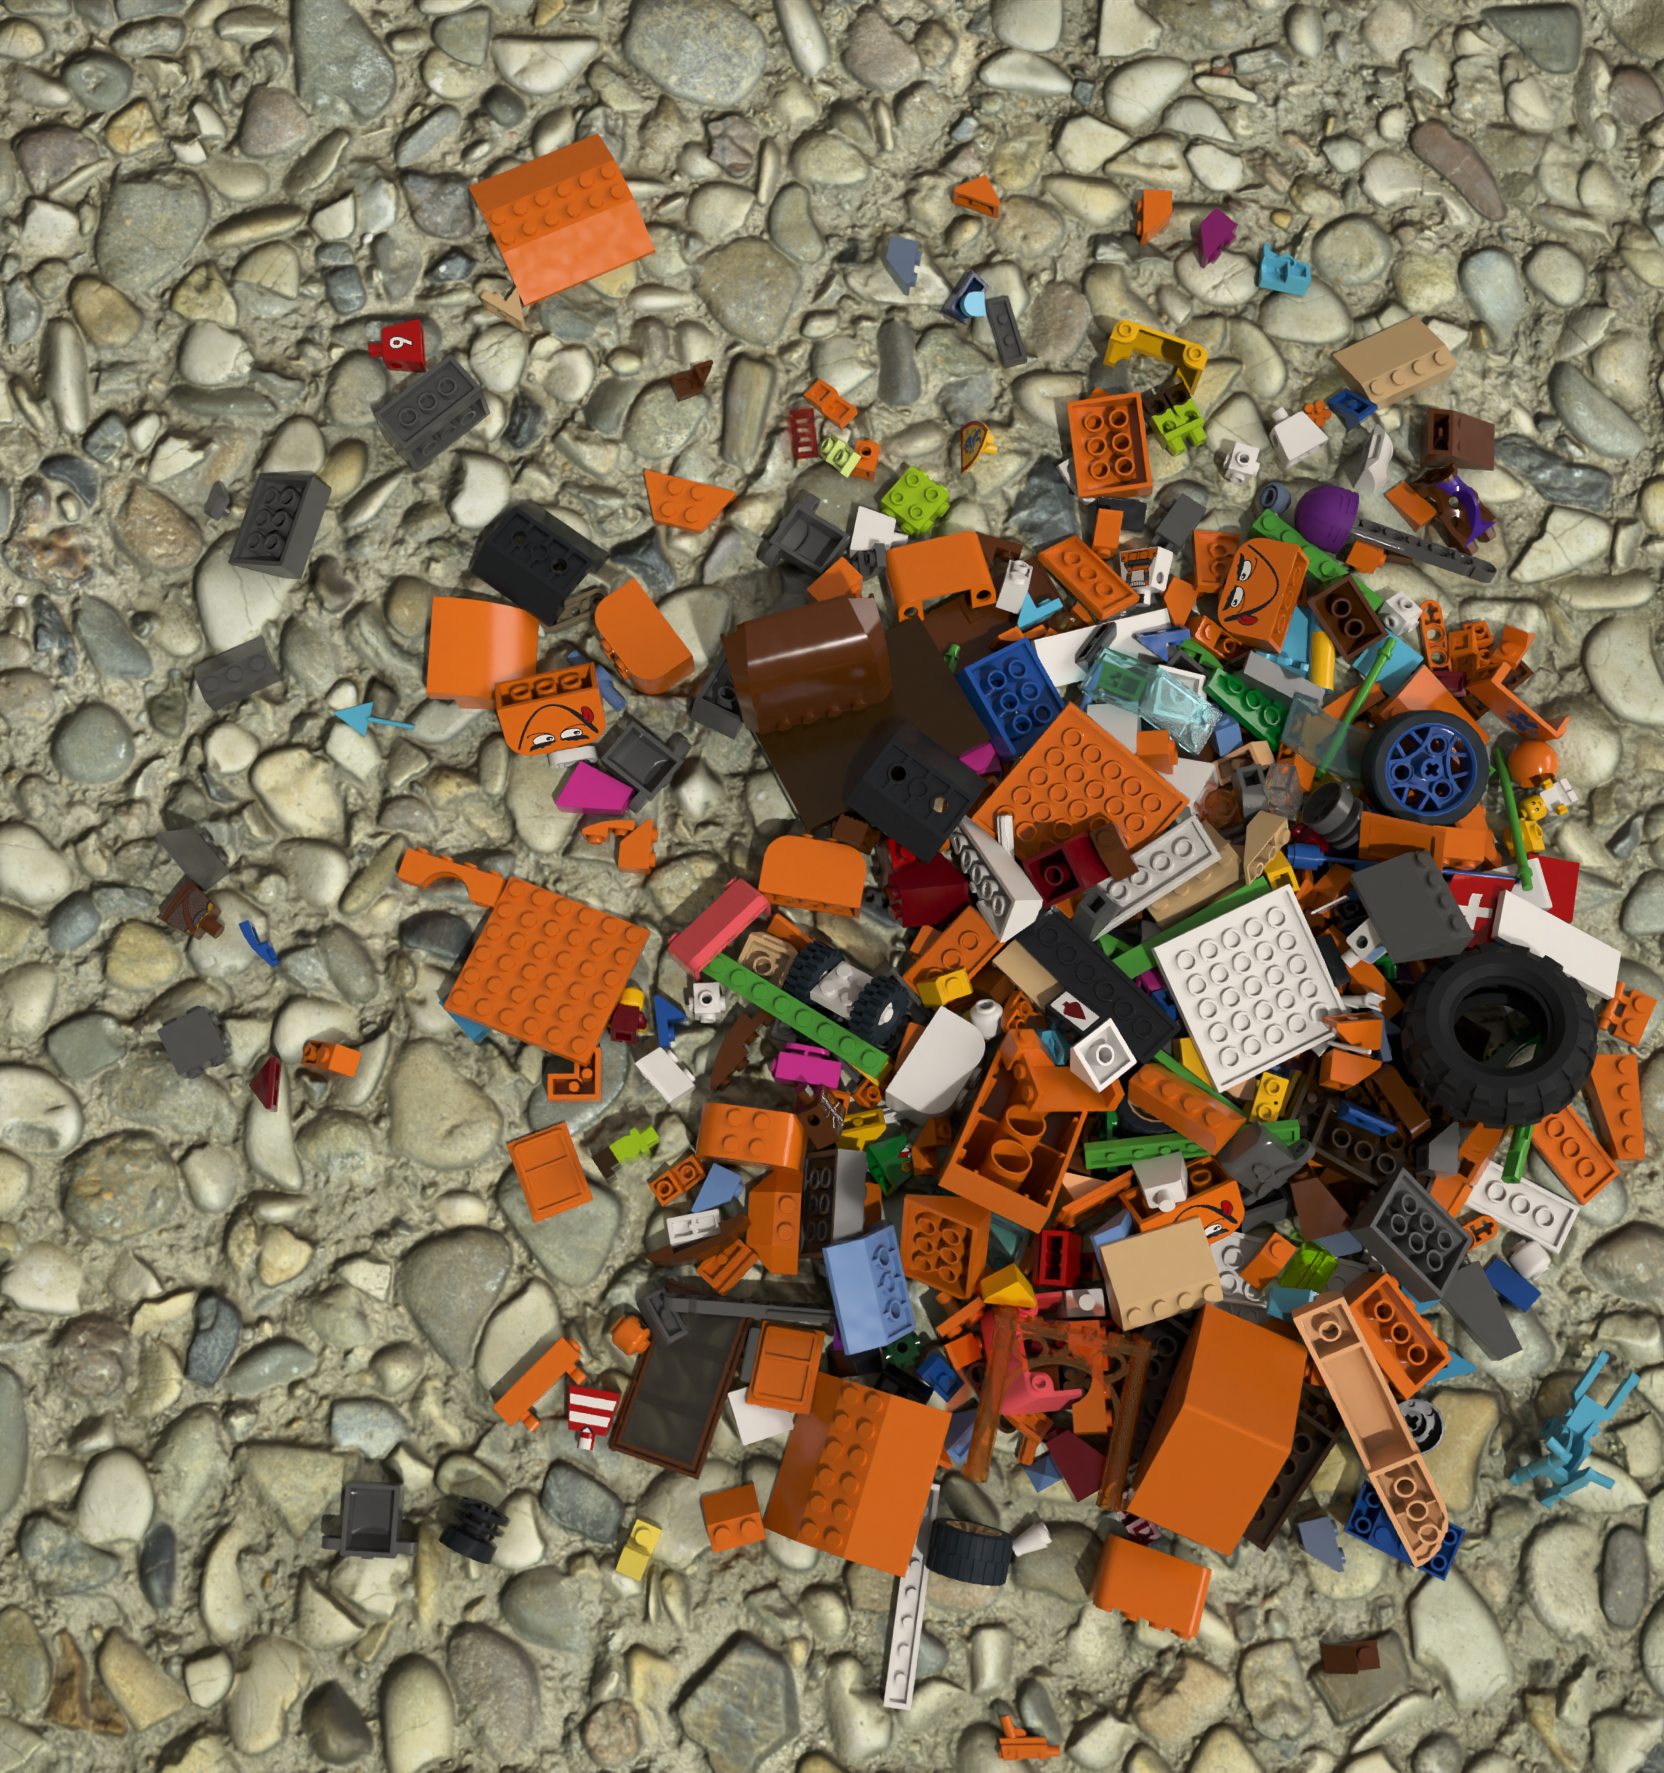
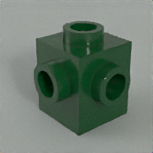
[882,1332,922,1368]

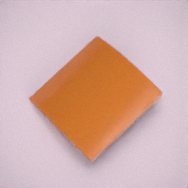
[426,596,539,710]

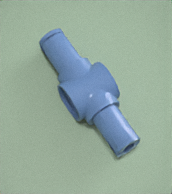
[567,650,627,712]

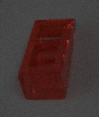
[788,408,819,460]

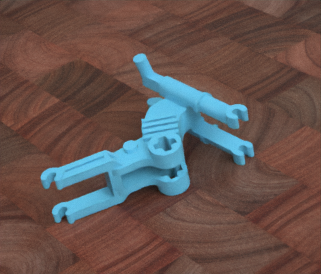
[1508,1350,1640,1508]

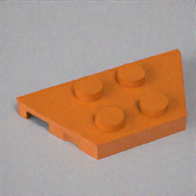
[644,470,736,534]

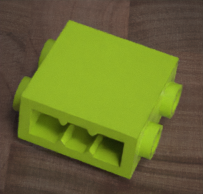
[880,465,950,539]

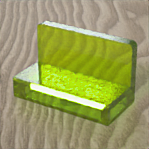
[1278,1241,1339,1294]

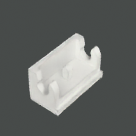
[666,1209,721,1251]

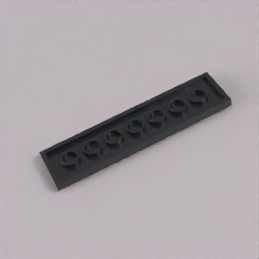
[1012,905,1182,1066]

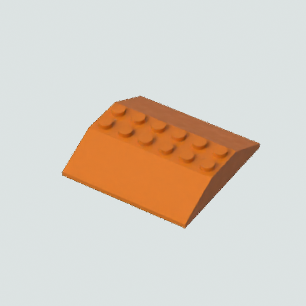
[468,133,655,307]
[764,1371,952,1578]

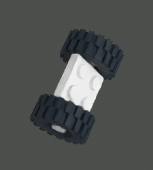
[785,940,909,1046]

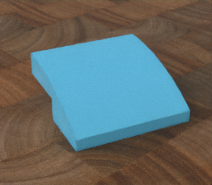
[1352,627,1424,696]

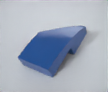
[239,920,280,967]

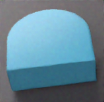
[960,291,986,318]

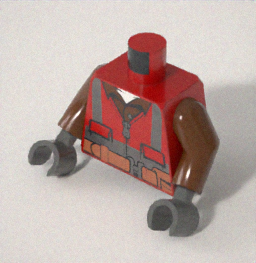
[866,829,917,907]

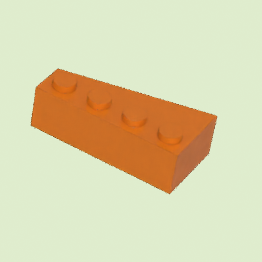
[1584,1054,1645,1162]

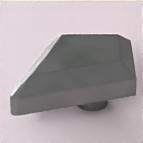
[204,480,231,521]

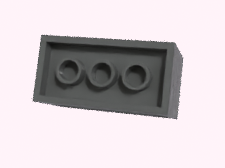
[373,354,490,473]

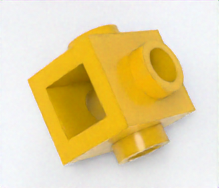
[1502,818,1546,858]

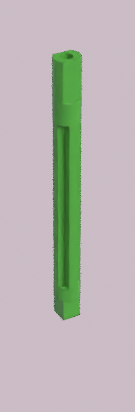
[1501,1042,1541,1184]

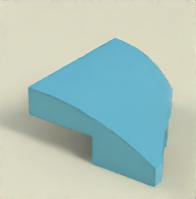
[1259,243,1311,296]
[1252,648,1309,677]

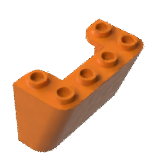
[884,531,997,624]
[1087,1532,1212,1641]

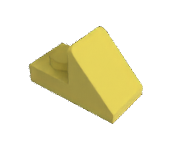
[615,1519,662,1581]

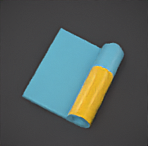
[1279,606,1335,695]

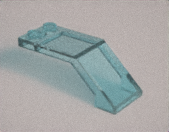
[1079,647,1223,756]
[1280,692,1396,783]

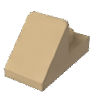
[481,288,526,332]

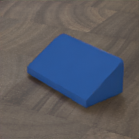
[1337,1100,1397,1137]

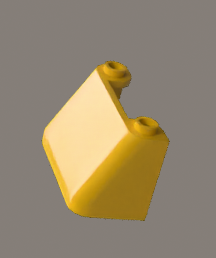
[1103,320,1208,395]

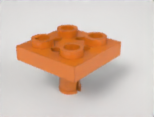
[935,1292,986,1342]

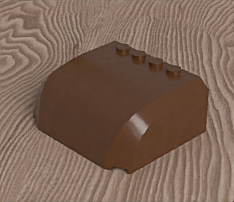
[720,593,893,735]

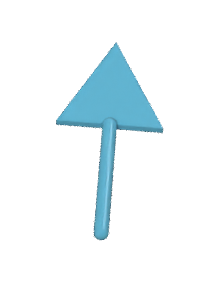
[333,702,415,737]

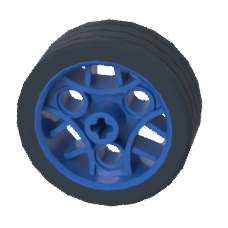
[1361,710,1489,826]

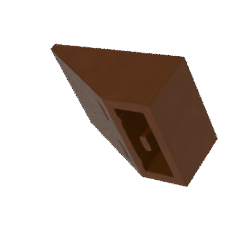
[1420,408,1495,471]

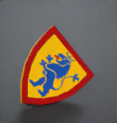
[961,421,997,474]

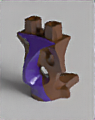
[1408,463,1497,556]

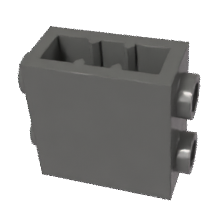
[157,1006,233,1080]

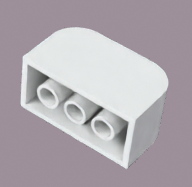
[885,1006,985,1127]

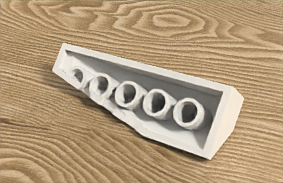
[949,815,1043,943]

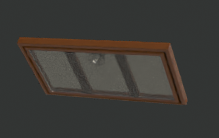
[609,1278,754,1480]

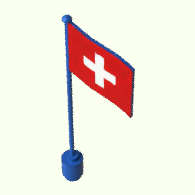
[1284,843,1521,949]

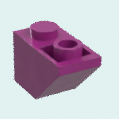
[1197,208,1238,269]

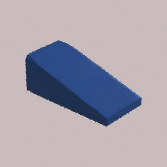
[1484,1257,1542,1313]

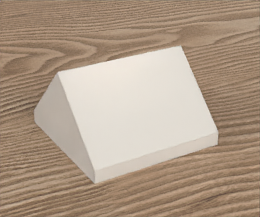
[1070,1018,1137,1092]

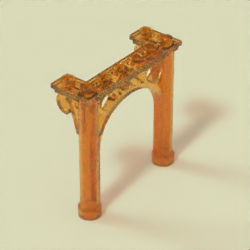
[961,1304,1158,1512]

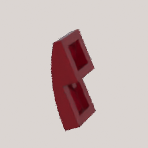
[1108,1484,1161,1546]

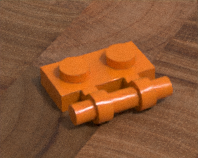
[1598,981,1657,1047]

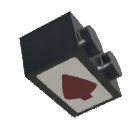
[1045,987,1105,1045]

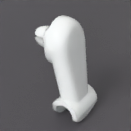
[1341,992,1386,1014]

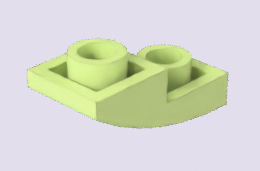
[818,433,861,478]

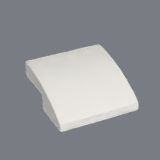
[728,1386,794,1446]

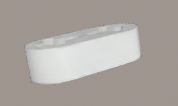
[548,746,597,769]

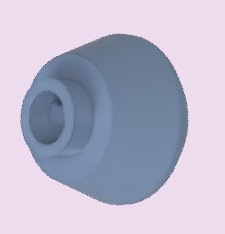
[1259,482,1291,514]

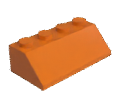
[1128,1063,1247,1156]

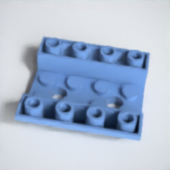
[822,1219,916,1355]

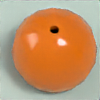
[1507,739,1559,788]

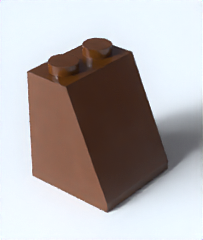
[1284,1162,1354,1242]

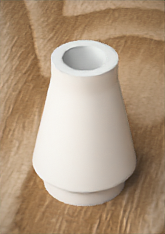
[1012,1522,1053,1557]

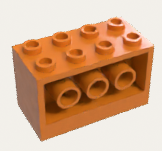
[1341,1272,1453,1400]

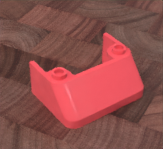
[668,878,771,983]
[980,1291,1082,1416]

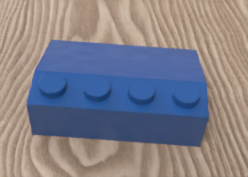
[955,636,1066,765]

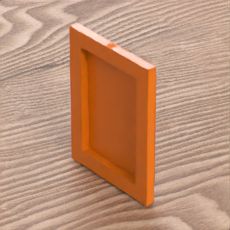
[1358,811,1447,874]
[506,1122,594,1223]
[1050,1169,1135,1231]
[746,1321,826,1416]

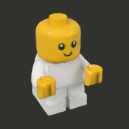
[1518,778,1578,821]

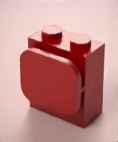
[1033,1230,1083,1290]

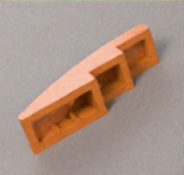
[1317,925,1405,1020]

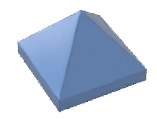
[1024,1455,1061,1493]

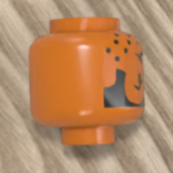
[611,1316,651,1356]

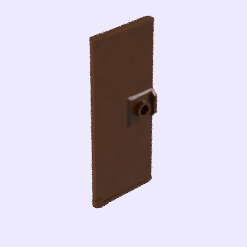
[922,555,1070,677]

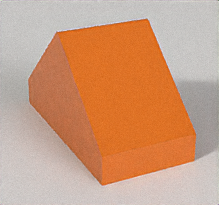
[938,1033,1088,1234]
[1122,1303,1308,1556]

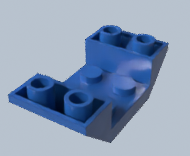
[1343,1480,1466,1581]

